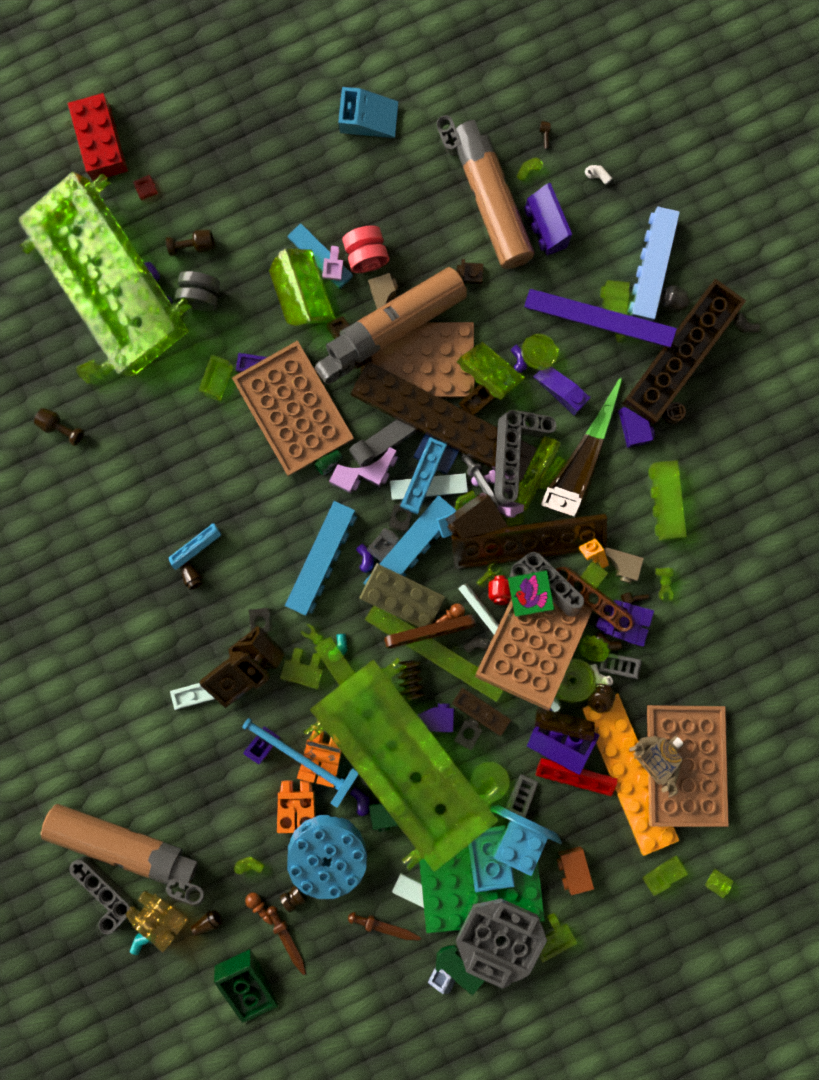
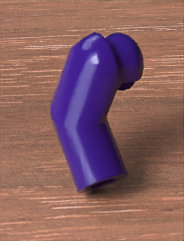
[510,344,528,373]
[356,543,374,573]
[350,787,370,816]

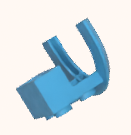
[489,805,563,876]

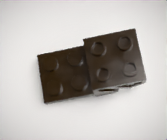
[199,626,284,708]

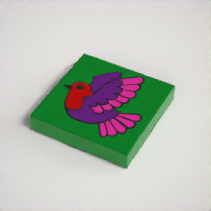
[508,570,554,617]

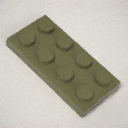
[359,563,445,627]

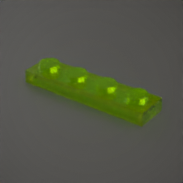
[513,437,561,511]

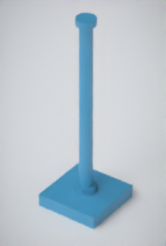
[242,718,359,807]

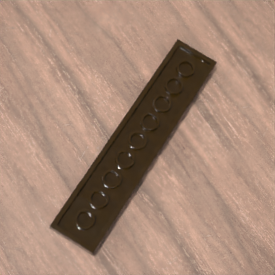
[350,361,537,482]

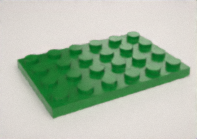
[418,846,544,933]

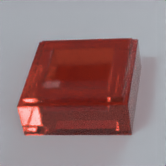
[133,175,158,201]

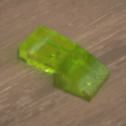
[643,855,688,896]

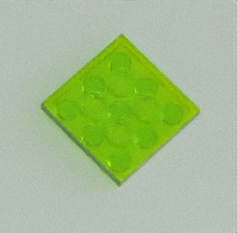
[456,342,525,400]

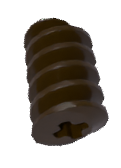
[396,660,425,701]

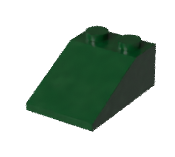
[214,949,278,1023]

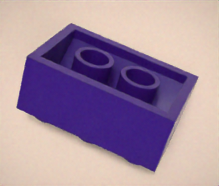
[524,183,572,256]
[527,709,600,775]

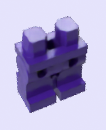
[595,600,654,647]

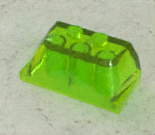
[269,249,335,326]

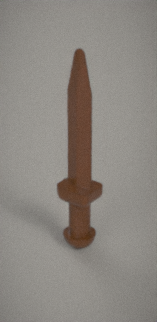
[266,906,306,975]
[348,912,421,941]

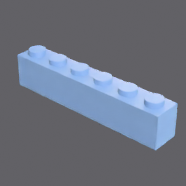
[628,207,679,322]

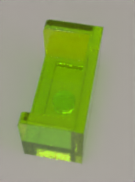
[198,355,233,401]

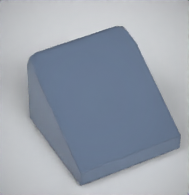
[428,969,455,994]

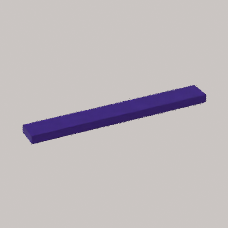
[524,289,677,348]

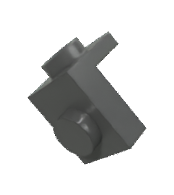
[367,528,399,562]

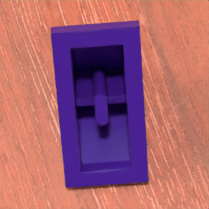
[243,726,280,765]

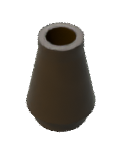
[179,561,203,590]
[191,910,222,936]

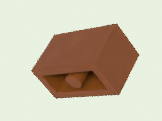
[556,846,594,895]

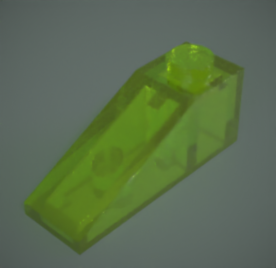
[600,280,630,343]

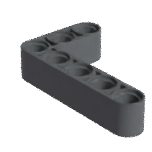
[494,410,557,506]

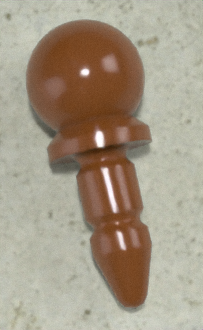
[433,603,465,624]
[245,892,273,925]

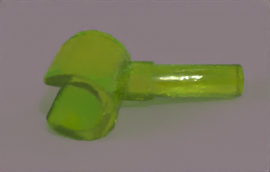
[476,563,500,586]

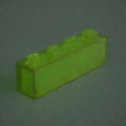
[648,460,686,541]

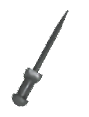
[461,454,499,508]

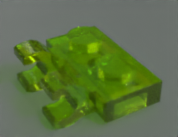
[280,647,323,689]
[539,913,577,963]

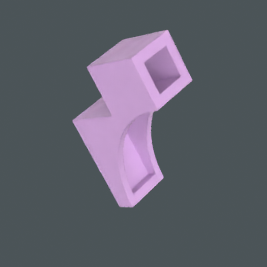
[329,447,398,494]

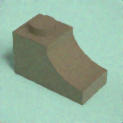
[368,273,398,309]
[604,547,644,584]

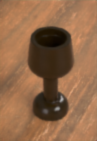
[166,230,215,256]
[34,408,84,446]

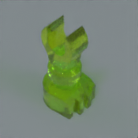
[656,568,674,601]
[301,624,333,656]

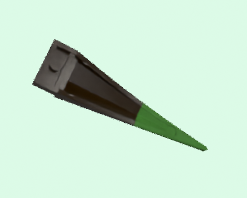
[541,378,623,518]

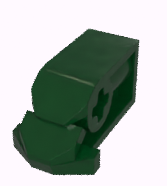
[435,945,485,996]

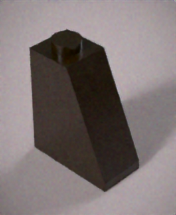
[445,492,508,538]

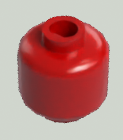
[488,575,512,605]

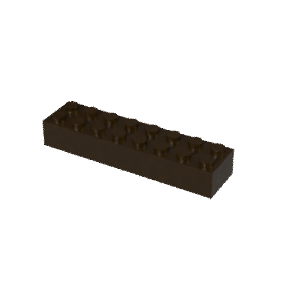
[622,279,746,426]

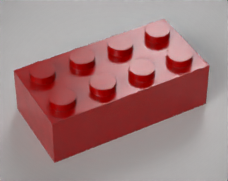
[67,93,128,181]

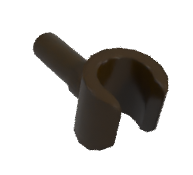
[539,121,551,149]
[620,591,649,603]

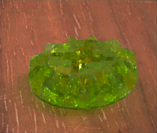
[579,635,610,662]

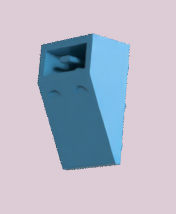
[338,87,398,138]

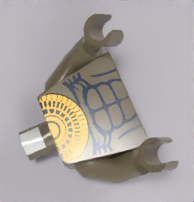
[629,736,684,798]

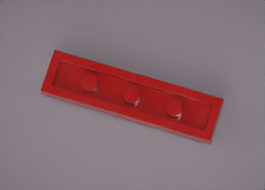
[536,758,617,796]

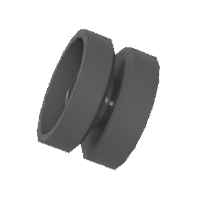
[175,271,220,311]

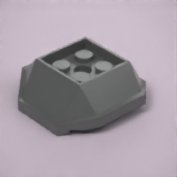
[456,899,547,988]

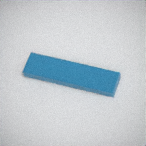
[288,223,353,289]
[400,437,447,515]

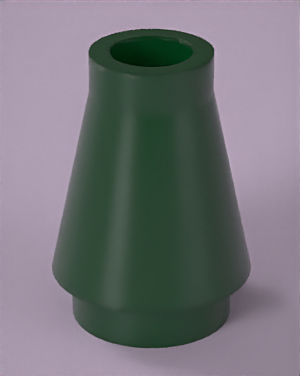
[314,449,343,476]

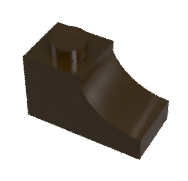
[459,377,505,416]

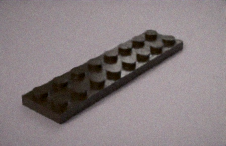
[451,514,607,569]

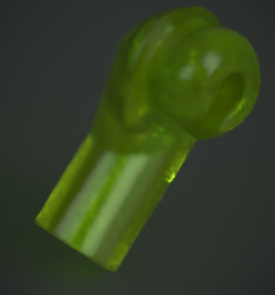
[517,157,543,181]
[454,490,476,511]
[234,857,265,874]

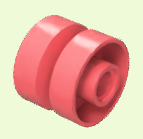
[342,225,389,273]

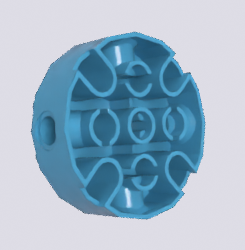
[287,815,367,899]

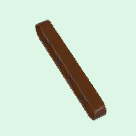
[556,567,635,632]
[384,615,476,649]

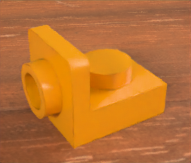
[579,538,609,569]

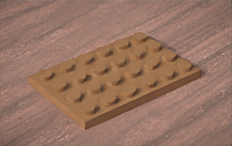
[361,322,474,398]
[232,341,354,477]
[475,599,592,711]
[647,705,728,827]

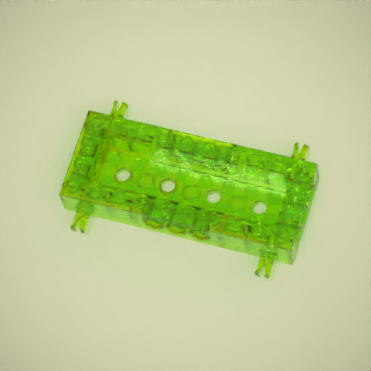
[18,171,192,376]
[304,658,504,872]

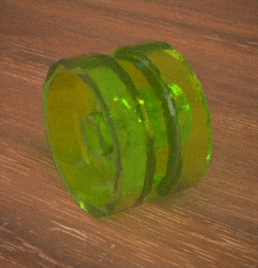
[555,658,596,703]

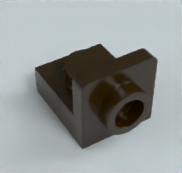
[457,259,483,284]

